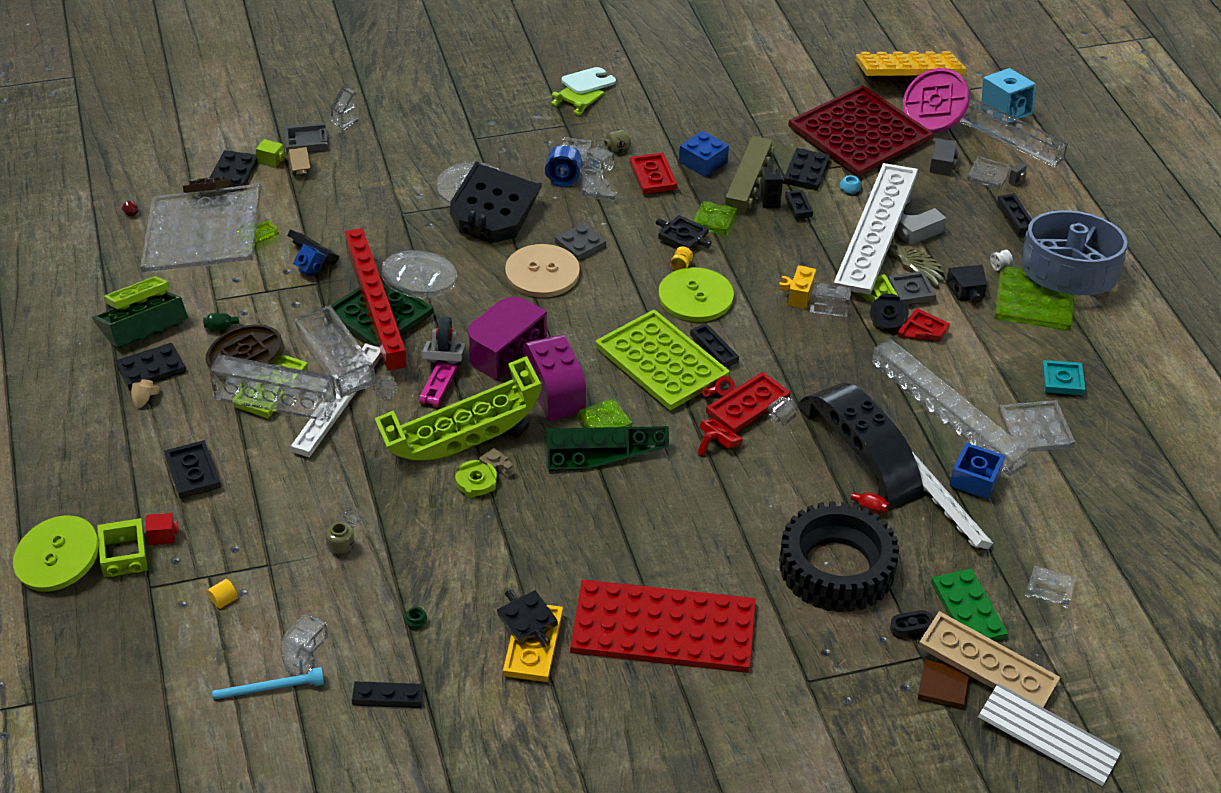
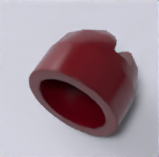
[122,200,138,216]

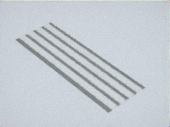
[978,683,1121,786]

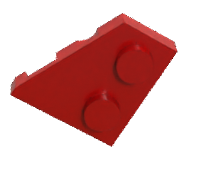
[898,308,950,341]

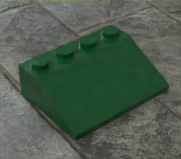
[92,291,188,348]

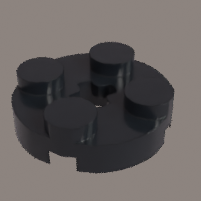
[870,294,909,331]

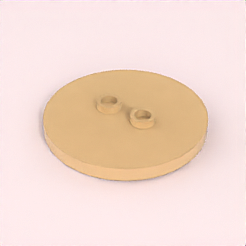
[505,244,580,297]

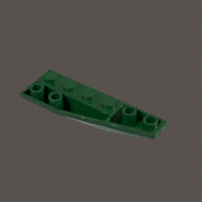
[544,426,669,470]

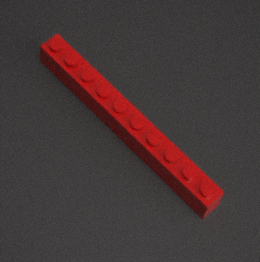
[345,228,406,371]

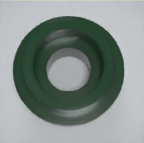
[387,291,405,308]
[405,607,427,628]

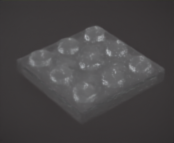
[998,400,1075,453]

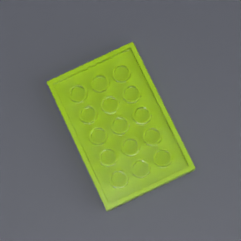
[595,309,730,411]

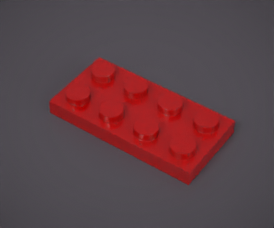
[706,372,791,433]

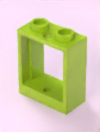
[97,518,148,578]

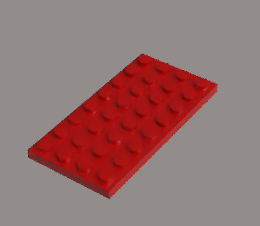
[570,579,756,673]

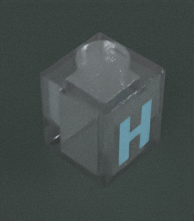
[587,145,614,175]

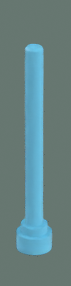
[212,667,324,700]

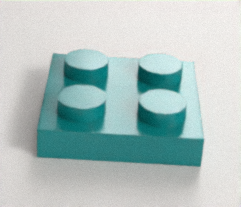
[1042,360,1085,395]

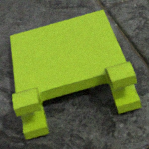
[551,87,604,116]

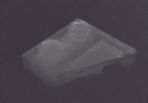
[581,168,616,200]

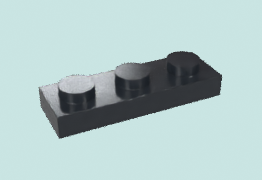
[997,193,1032,234]
[287,229,340,263]
[690,323,739,368]
[352,681,424,708]

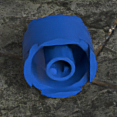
[545,146,582,187]

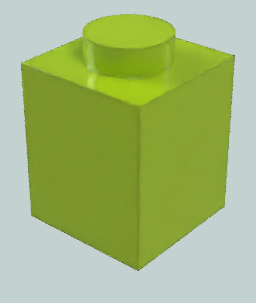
[256,139,285,168]

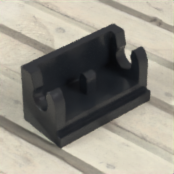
[761,167,783,208]

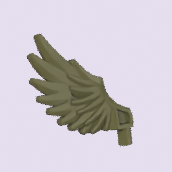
[887,238,944,287]

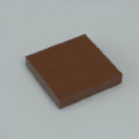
[918,659,969,709]

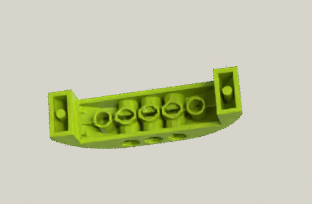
[375,356,542,461]

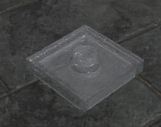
[967,156,1011,190]

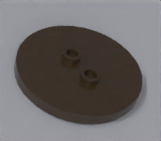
[206,324,284,380]

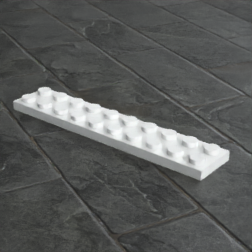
[834,163,918,295]

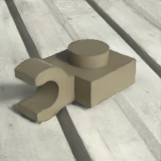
[479,448,514,478]

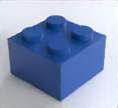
[679,131,729,177]
[949,442,1005,500]

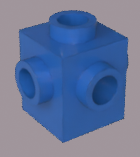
[293,244,327,276]

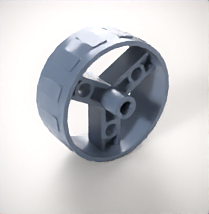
[1021,210,1127,295]

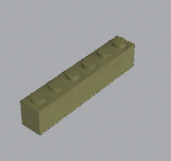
[725,136,775,215]

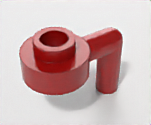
[702,376,735,397]

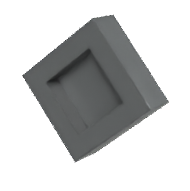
[1008,162,1027,186]

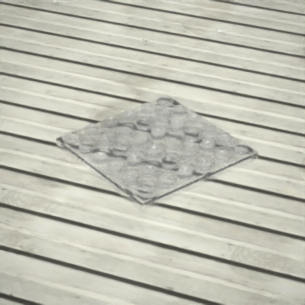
[140,184,261,273]

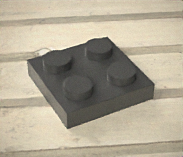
[555,223,606,261]
[888,271,936,305]

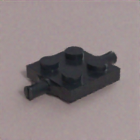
[656,215,712,250]
[497,589,558,648]

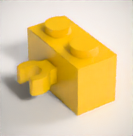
[779,265,816,309]

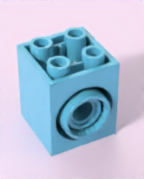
[981,68,1036,123]

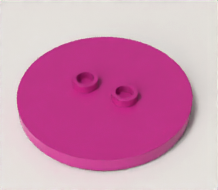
[903,68,970,133]

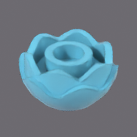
[840,175,862,195]

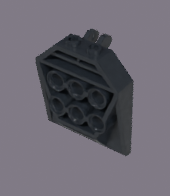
[450,161,542,243]

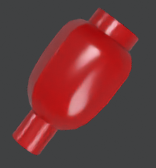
[851,492,889,515]

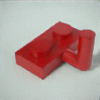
[697,418,743,456]

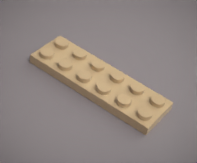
[918,611,1060,708]

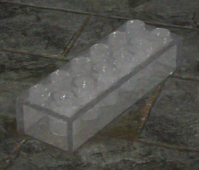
[295,305,378,398]
[210,354,337,422]

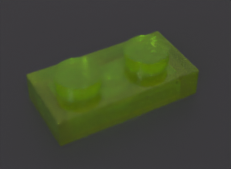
[237,219,279,248]

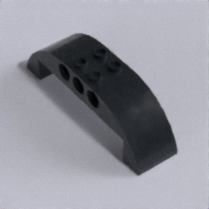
[798,383,924,511]

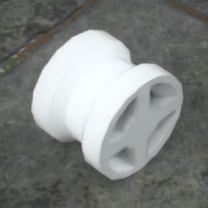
[990,250,1013,271]

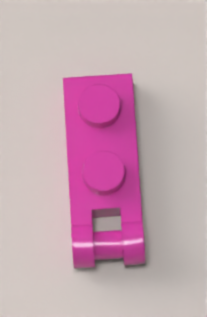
[419,361,457,408]

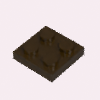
[183,176,232,193]

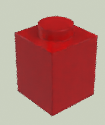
[145,513,179,545]

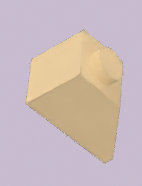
[288,147,310,175]

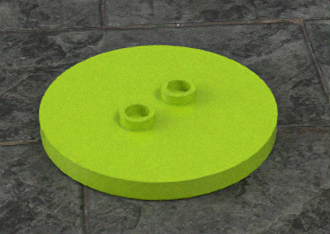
[658,267,734,322]
[13,515,99,592]

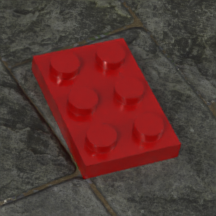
[629,152,677,194]

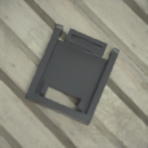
[284,123,328,154]

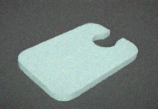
[561,67,616,94]

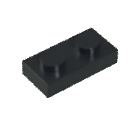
[785,189,813,219]

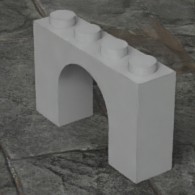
[866,188,946,246]

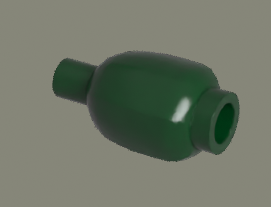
[203,313,239,331]

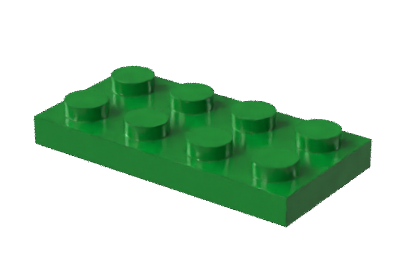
[931,568,1008,642]

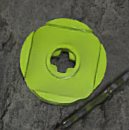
[455,460,497,498]

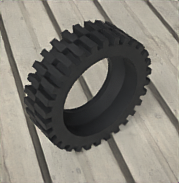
[779,501,899,612]

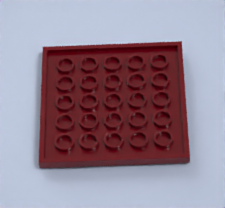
[788,85,934,176]

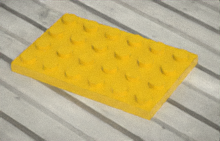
[855,51,967,76]

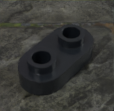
[890,610,934,637]

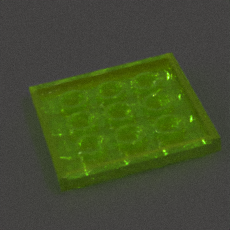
[994,266,1074,331]

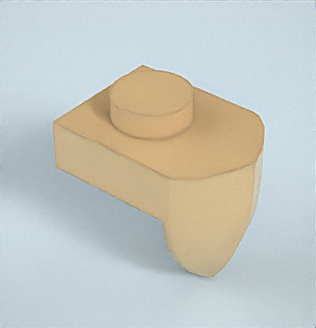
[131,379,160,409]

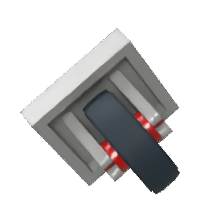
[422,316,466,364]

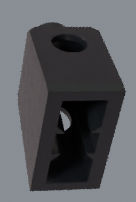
[946,265,987,304]

